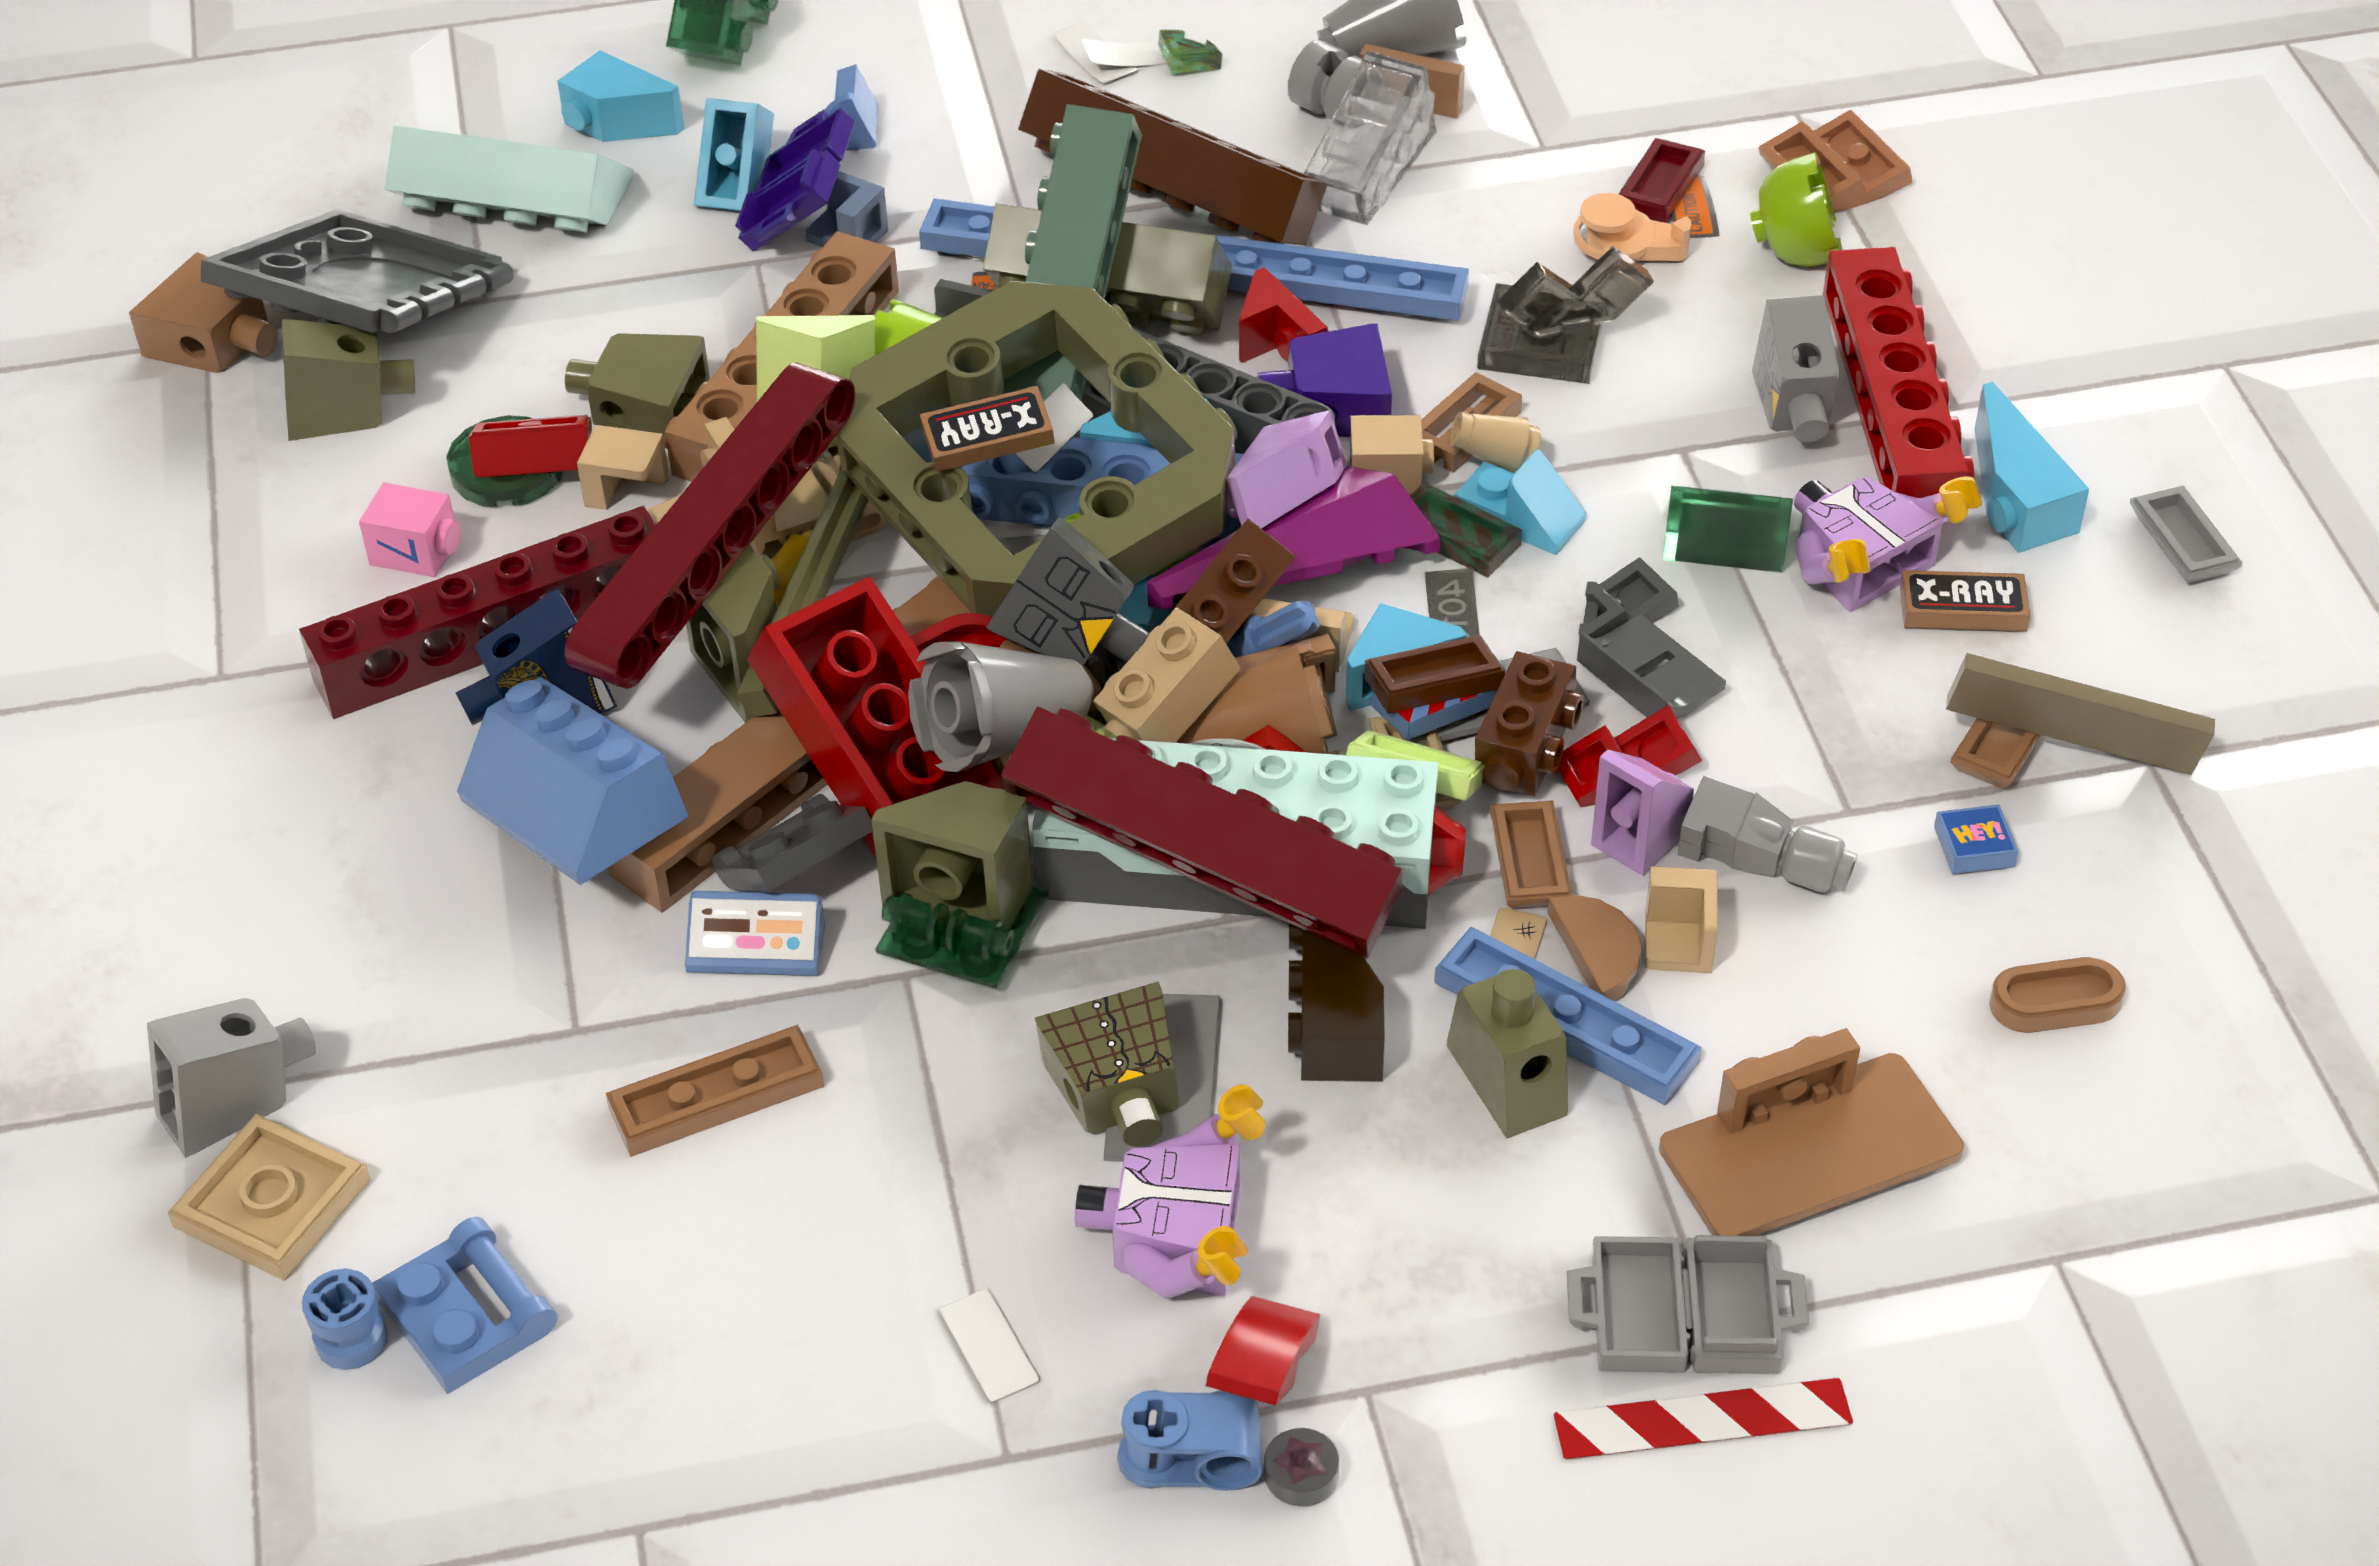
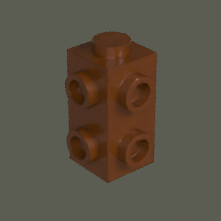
[1475,651,1584,797]

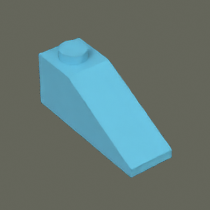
[1974,382,2089,553]

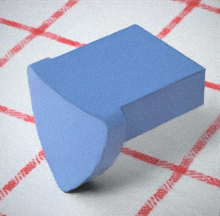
[824,64,878,150]

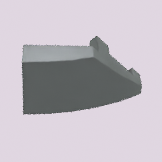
[1578,557,1679,639]

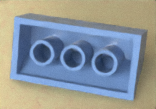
[457,676,689,885]

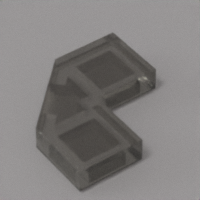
[1497,246,1654,336]

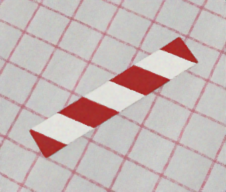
[1553,1378,1853,1459]

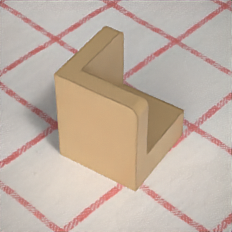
[577,425,669,510]
[1645,866,1718,973]

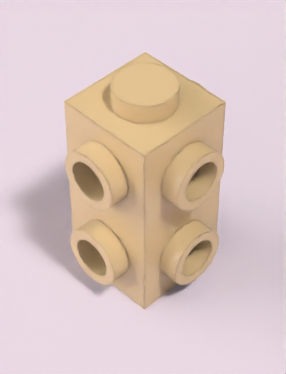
[1093,607,1241,743]

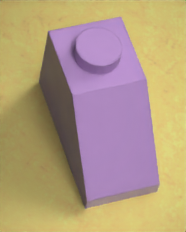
[1591,750,1694,876]

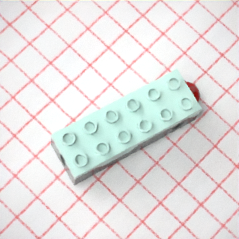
[1032,738,1466,929]

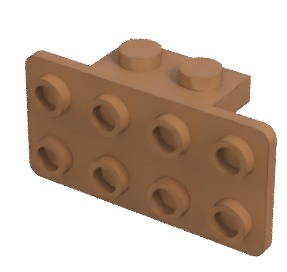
[1659,1028,1964,1236]

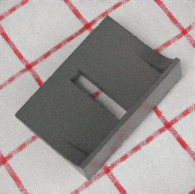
[1577,614,1726,719]

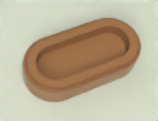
[1989,957,2126,1033]

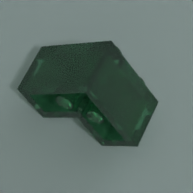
[666,0,779,66]

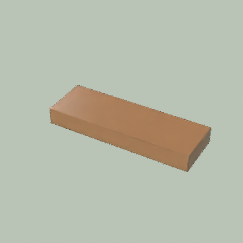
[605,1024,824,1157]

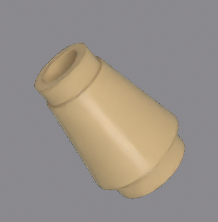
[1449,412,1541,473]

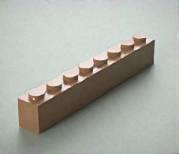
[608,576,971,913]

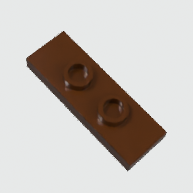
[1163,519,1296,644]

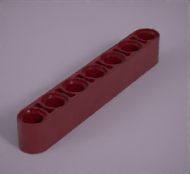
[565,362,856,689]

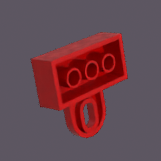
[747,576,1006,859]

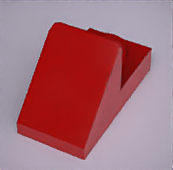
[1239,267,1328,363]

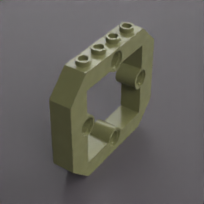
[836,281,1237,617]

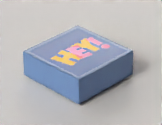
[1934,804,2018,874]

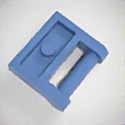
[372,1217,558,1394]

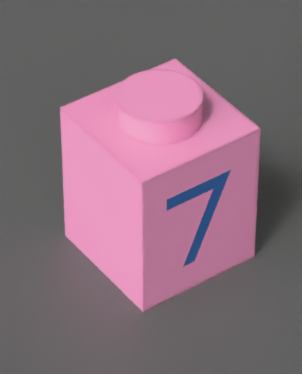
[359,482,461,577]

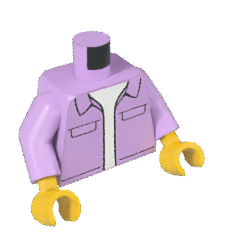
[1794,477,1982,613]
[1075,1084,1265,1298]

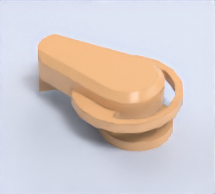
[1573,193,1691,262]

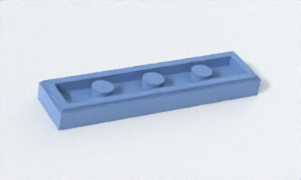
[1434,926,1702,1105]

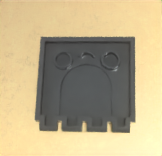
[201,209,514,333]

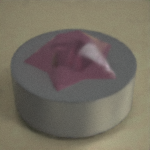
[1264,1428,1339,1506]

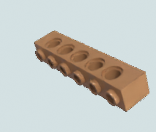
[664,231,899,482]

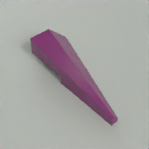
[1147,466,1440,609]

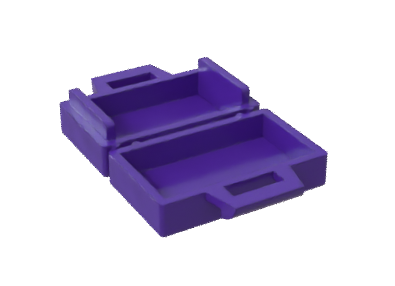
[735,108,855,251]

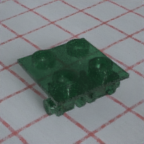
[875,887,1049,989]

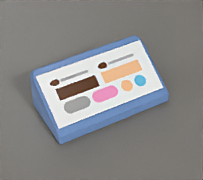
[685,891,825,976]

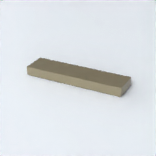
[1946,653,2215,775]

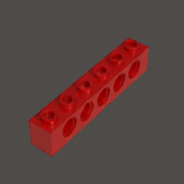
[1823,247,1975,499]

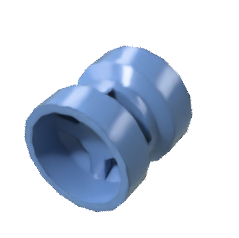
[302,1268,387,1370]

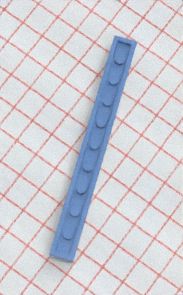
[919,198,1469,321]

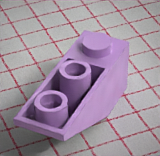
[1226,410,1347,528]

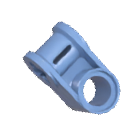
[1117,1390,1262,1491]

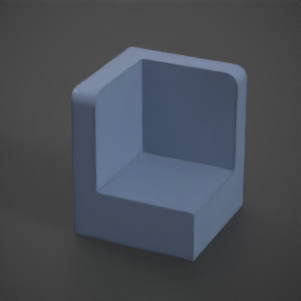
[806,171,888,247]

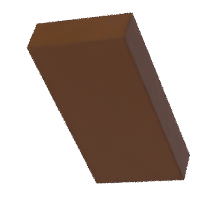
[1364,635,1505,714]

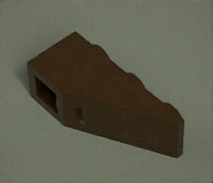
[1288,923,1385,1082]

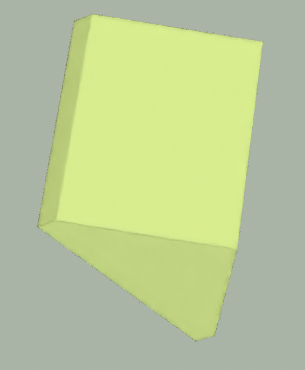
[756,315,875,449]

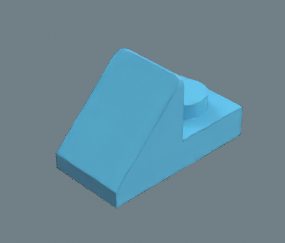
[1453,449,1586,555]

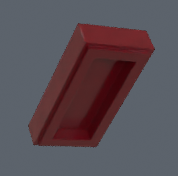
[1618,138,1705,223]

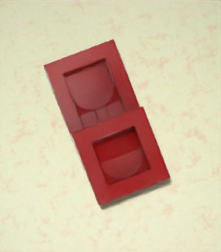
[1558,705,1703,807]
[1205,1296,1321,1406]

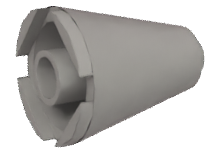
[1317,0,1467,57]
[908,641,1094,772]

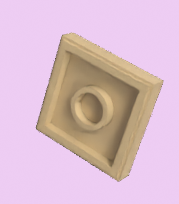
[168,1114,371,1281]

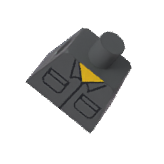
[986,517,1150,667]

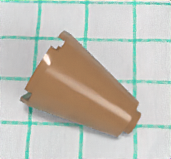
[1176,640,1342,755]

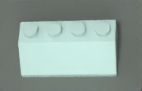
[384,125,634,233]

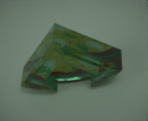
[1158,29,1222,74]

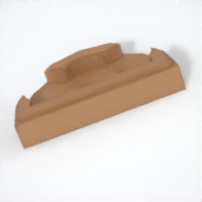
[1547,895,1642,1001]

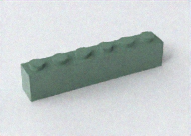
[1004,104,1142,437]

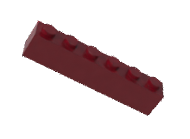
[1001,706,1402,959]

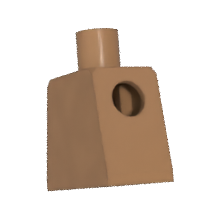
[129,252,278,373]

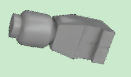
[1678,776,1858,893]

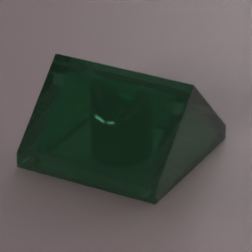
[1663,485,1793,573]

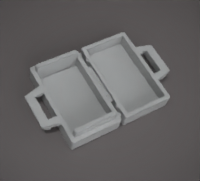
[1566,1235,1809,1374]

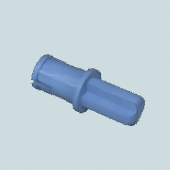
[1226,601,1319,658]

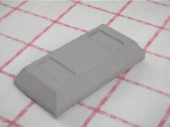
[2130,485,2243,584]

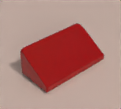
[469,415,592,478]

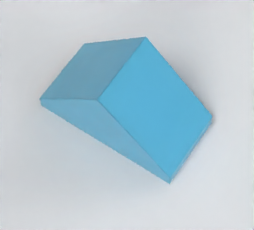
[1346,603,1467,711]

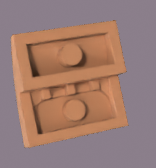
[1758,109,1913,212]

